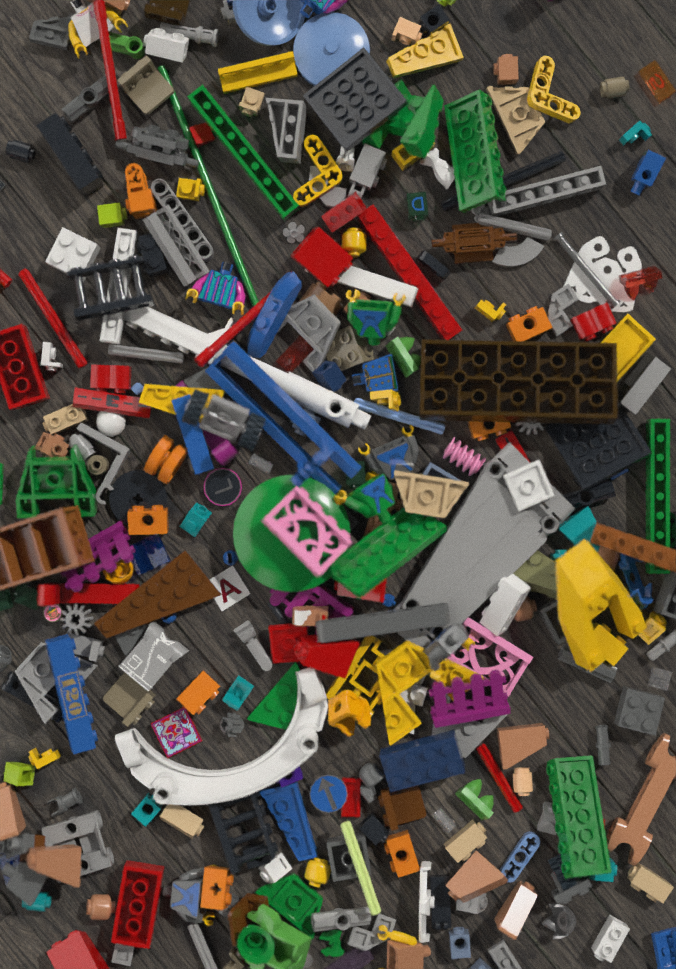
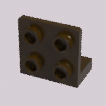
[144,0,190,26]

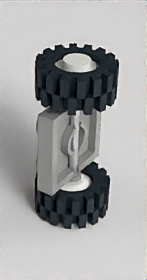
[181,389,266,451]

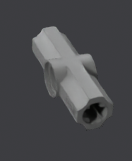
[311,906,371,932]

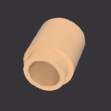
[512,767,533,796]

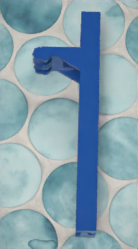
[205,341,361,494]

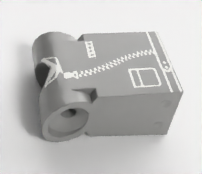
[119,621,189,692]

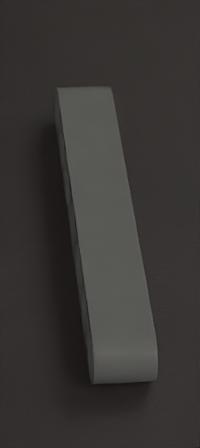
[315,603,450,642]

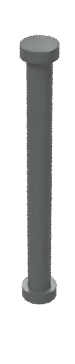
[553,232,621,309]

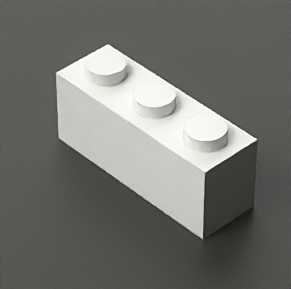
[479,574,531,636]

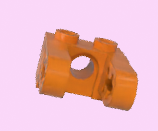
[125,163,157,219]

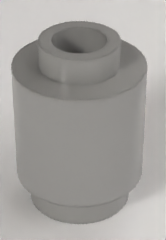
[68,433,96,462]

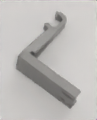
[77,422,131,505]

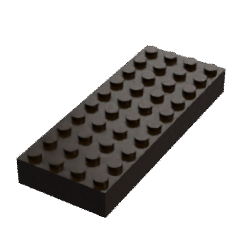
[420,340,617,424]

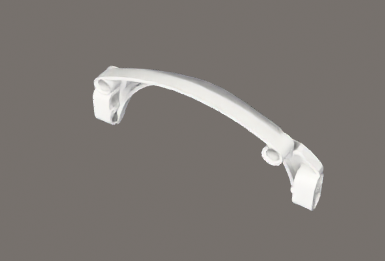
[115,667,328,805]

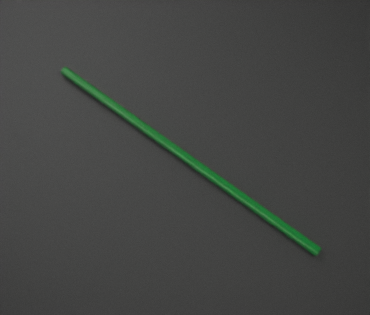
[157,65,259,307]

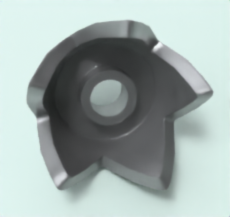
[542,904,576,939]

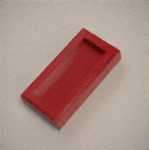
[341,777,361,817]

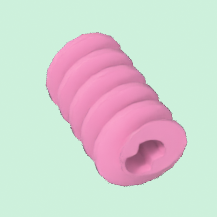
[443,437,486,476]

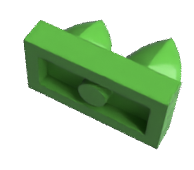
[386,337,421,378]
[455,779,494,820]

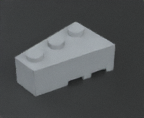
[266,98,307,164]

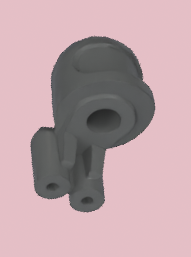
[359,763,386,803]

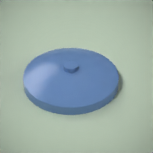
[233,0,305,46]
[293,12,370,86]

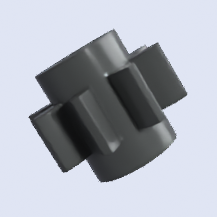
[220,713,244,737]

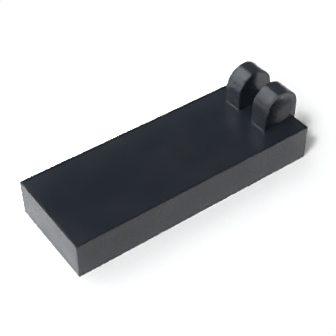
[430,875,451,930]

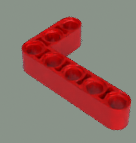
[38,582,140,606]

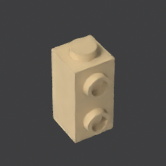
[43,404,89,435]
[160,804,204,839]
[444,819,487,863]
[627,863,674,903]

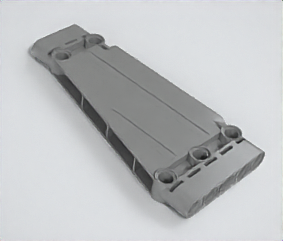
[393,442,575,649]

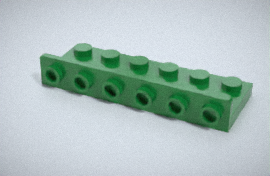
[444,89,506,213]
[329,507,447,599]
[546,755,612,879]

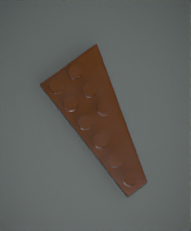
[94,550,222,638]

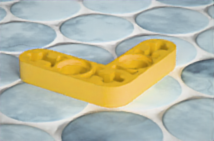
[527,56,580,123]
[293,135,342,207]

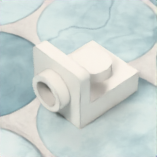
[41,342,63,371]
[258,853,292,883]

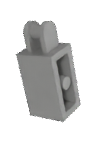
[348,144,387,199]

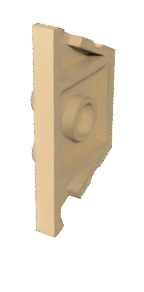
[486,86,545,156]
[394,470,469,518]

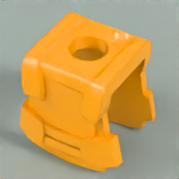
[328,690,371,737]

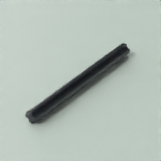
[441,151,566,211]

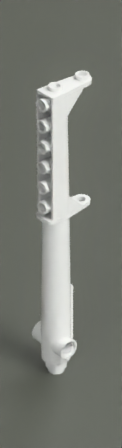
[124,271,371,430]

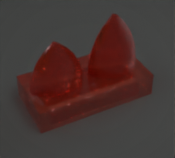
[619,266,663,301]
[276,335,314,373]

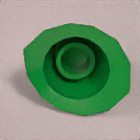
[237,924,275,965]

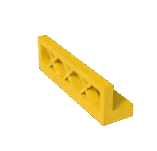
[218,51,298,94]

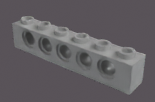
[488,166,606,217]

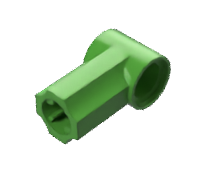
[109,32,146,59]

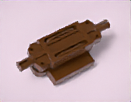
[431,223,517,264]

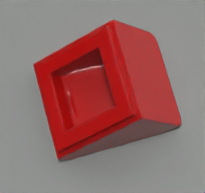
[189,122,215,148]

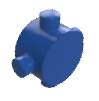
[382,594,396,607]

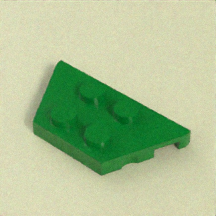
[247,662,300,730]
[255,872,323,940]

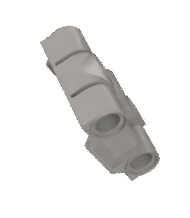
[41,810,114,883]

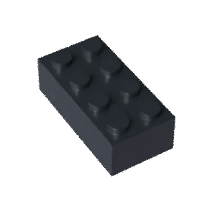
[36,112,104,198]

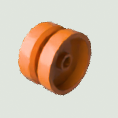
[144,435,188,485]

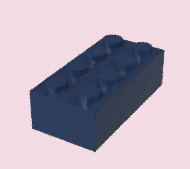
[380,729,465,792]

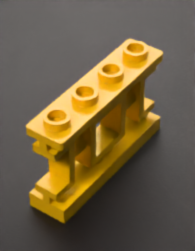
[326,635,386,717]

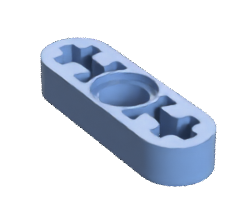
[500,832,540,883]

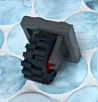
[548,854,592,905]

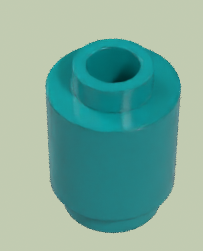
[22,891,52,912]

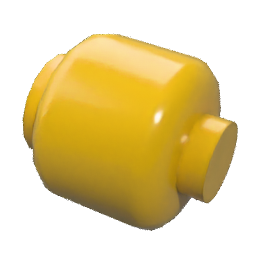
[342,228,367,257]
[304,857,331,888]

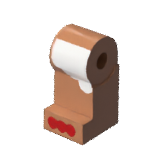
[292,606,328,626]

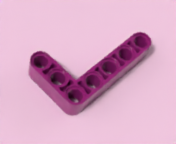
[175,380,240,466]

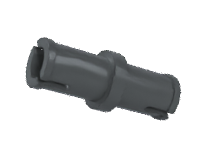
[595,725,611,765]

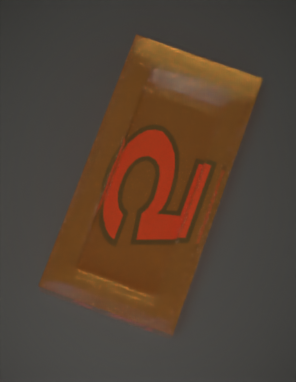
[638,60,676,103]

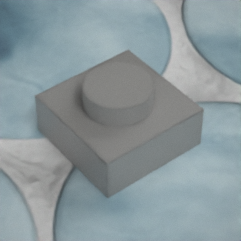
[112,943,135,966]

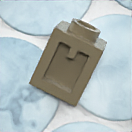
[223,947,245,969]

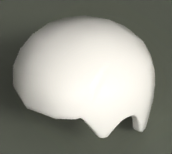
[96,411,126,437]

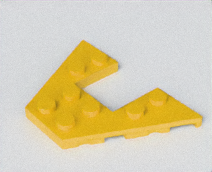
[376,640,484,746]

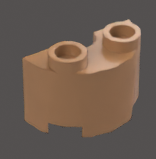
[299,282,342,316]

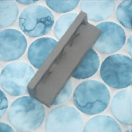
[143,204,209,287]

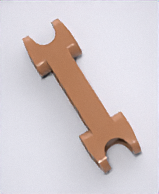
[606,733,676,866]

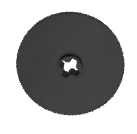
[109,470,167,525]

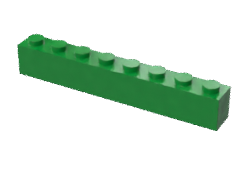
[187,84,299,222]
[646,419,670,574]

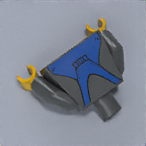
[358,425,419,480]
[423,623,475,682]
[163,864,217,926]

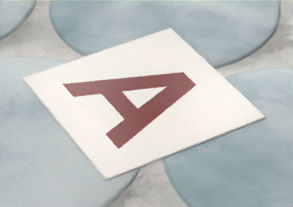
[210,566,250,611]

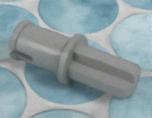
[646,630,676,661]

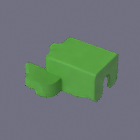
[244,904,311,969]

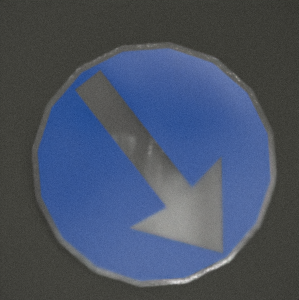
[309,774,348,813]

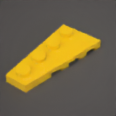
[387,23,464,79]
[139,384,225,422]

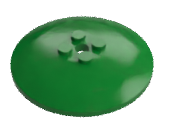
[233,475,350,592]

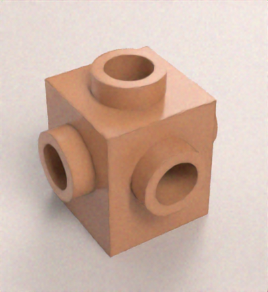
[36,432,69,457]

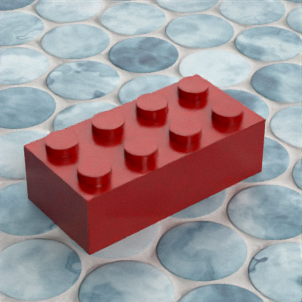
[0,324,50,411]
[111,860,165,949]

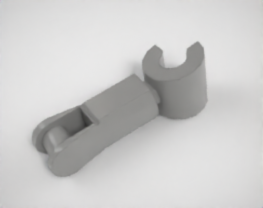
[234,620,272,671]

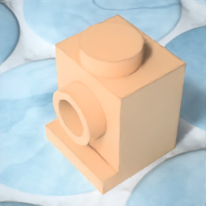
[392,17,422,45]

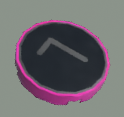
[204,468,242,506]

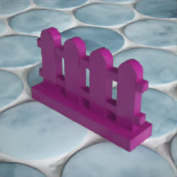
[61,521,136,592]
[270,583,353,635]
[429,670,511,728]

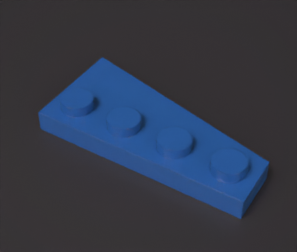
[260,781,318,861]

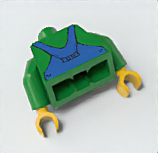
[346,290,406,346]
[334,471,395,524]

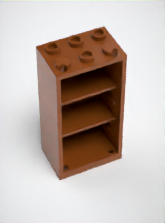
[0,505,95,590]

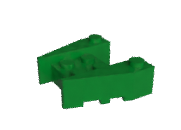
[361,79,444,158]
[16,444,98,518]

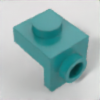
[180,503,212,537]
[222,675,254,711]

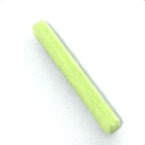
[341,821,381,915]

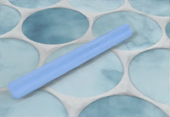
[354,398,445,434]

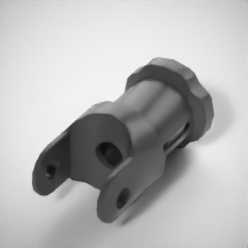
[46,787,83,817]

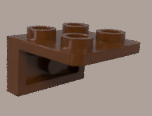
[378,785,426,831]
[228,893,269,947]

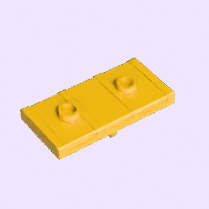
[601,314,656,382]

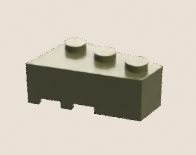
[513,550,558,599]

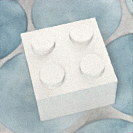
[45,227,100,282]

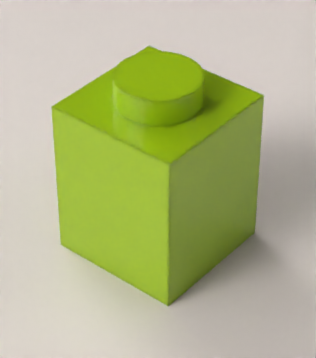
[97,203,127,228]

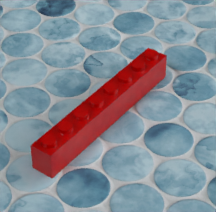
[357,204,462,340]

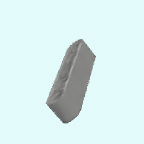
[151,179,214,262]

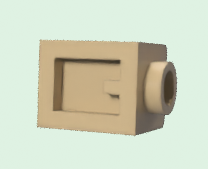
[239,87,265,117]

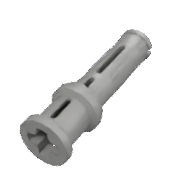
[160,22,219,47]

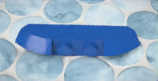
[247,272,302,358]

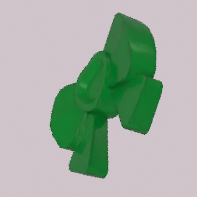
[319,929,344,957]

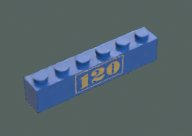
[45,634,98,754]

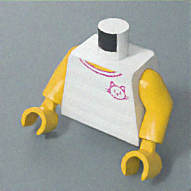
[68,0,128,59]

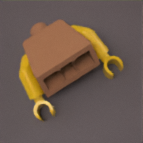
[377,925,431,969]

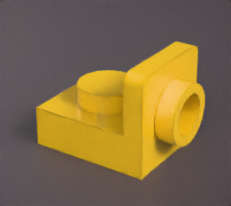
[176,178,205,201]
[475,300,506,322]
[370,389,401,412]
[639,611,667,645]
[29,748,61,769]

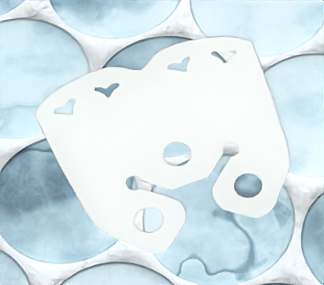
[564,236,642,312]

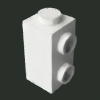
[143,28,189,63]
[591,914,630,963]

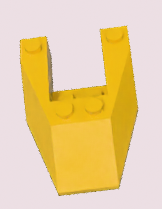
[555,540,647,672]

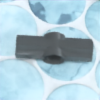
[62,75,109,123]
[557,644,617,683]

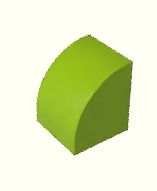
[3,762,36,786]

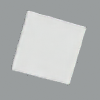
[503,460,555,511]

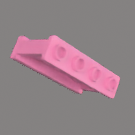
[262,486,352,577]
[447,617,533,696]

